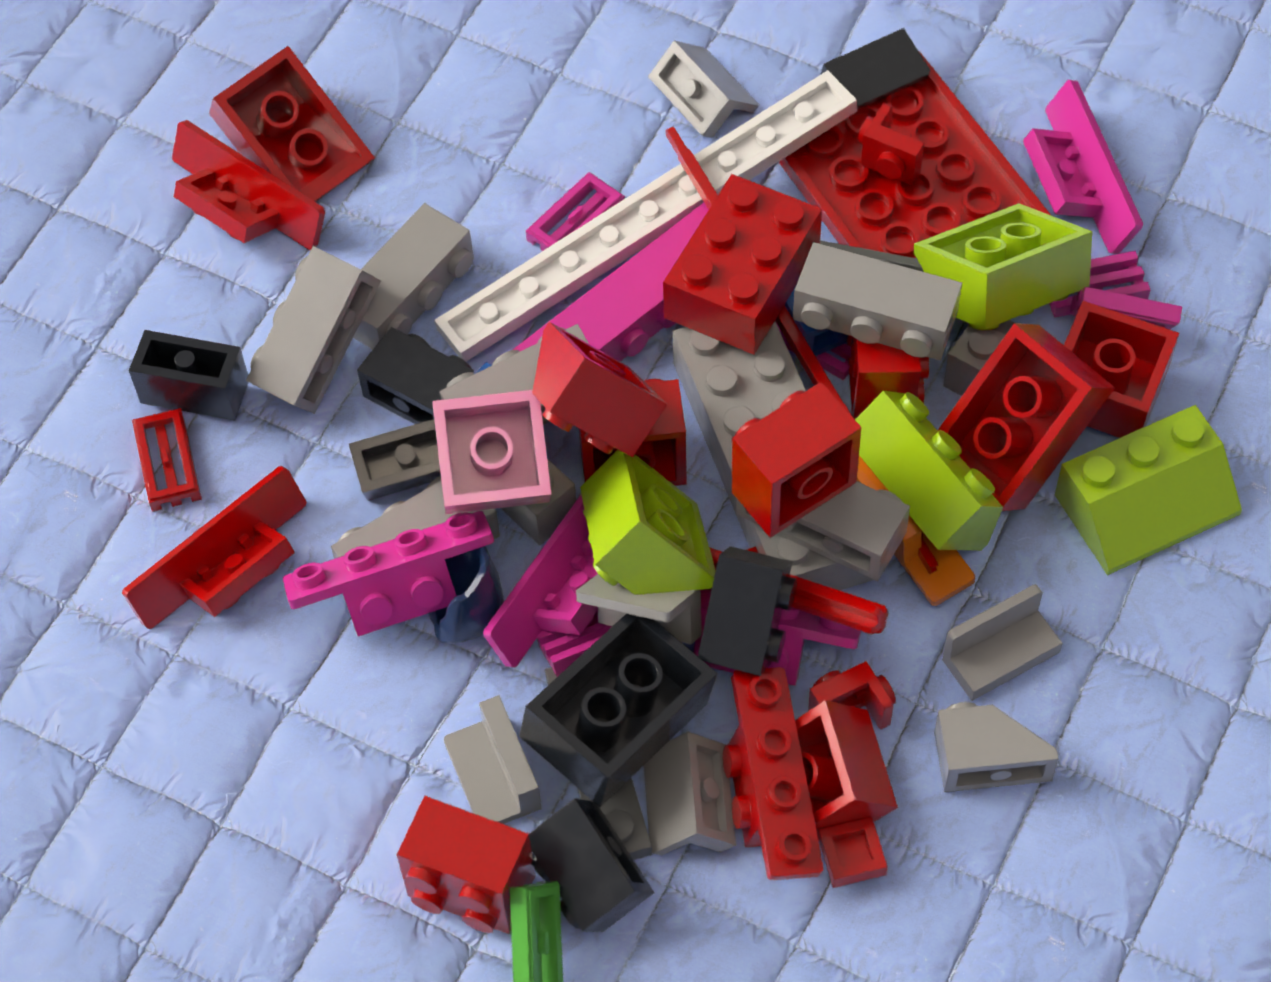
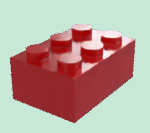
[663,174,822,355]
[938,323,1115,511]

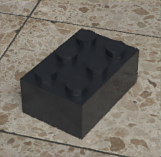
[519,613,718,807]

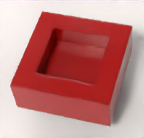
[818,817,888,888]

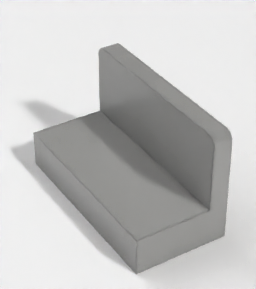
[648,40,759,138]
[576,574,702,644]
[942,584,1062,701]
[444,695,542,824]
[644,732,736,856]

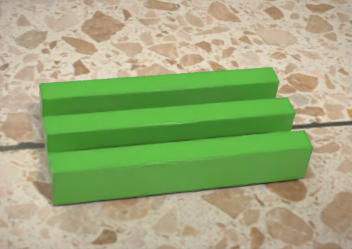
[510,881,563,982]

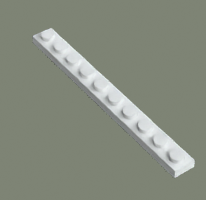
[434,70,857,362]

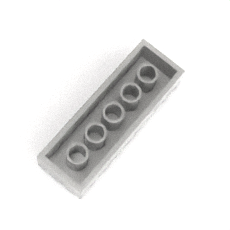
[673,322,873,591]

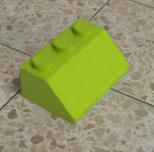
[914,203,1093,330]
[855,390,1003,551]
[1054,405,1242,575]
[580,450,716,595]

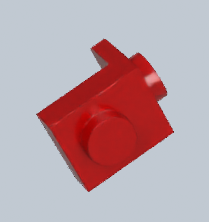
[858,103,924,186]
[808,661,896,730]

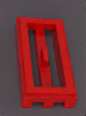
[132,408,202,512]

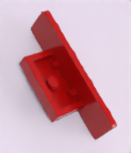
[172,120,325,250]
[122,466,307,629]
[723,667,824,881]

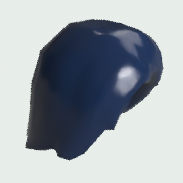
[428,546,504,644]

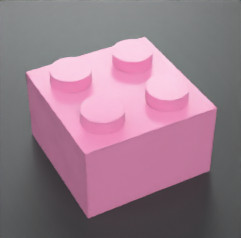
[432,390,552,514]

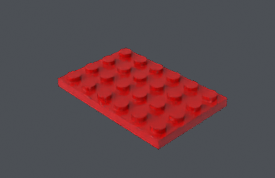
[779,51,1052,259]

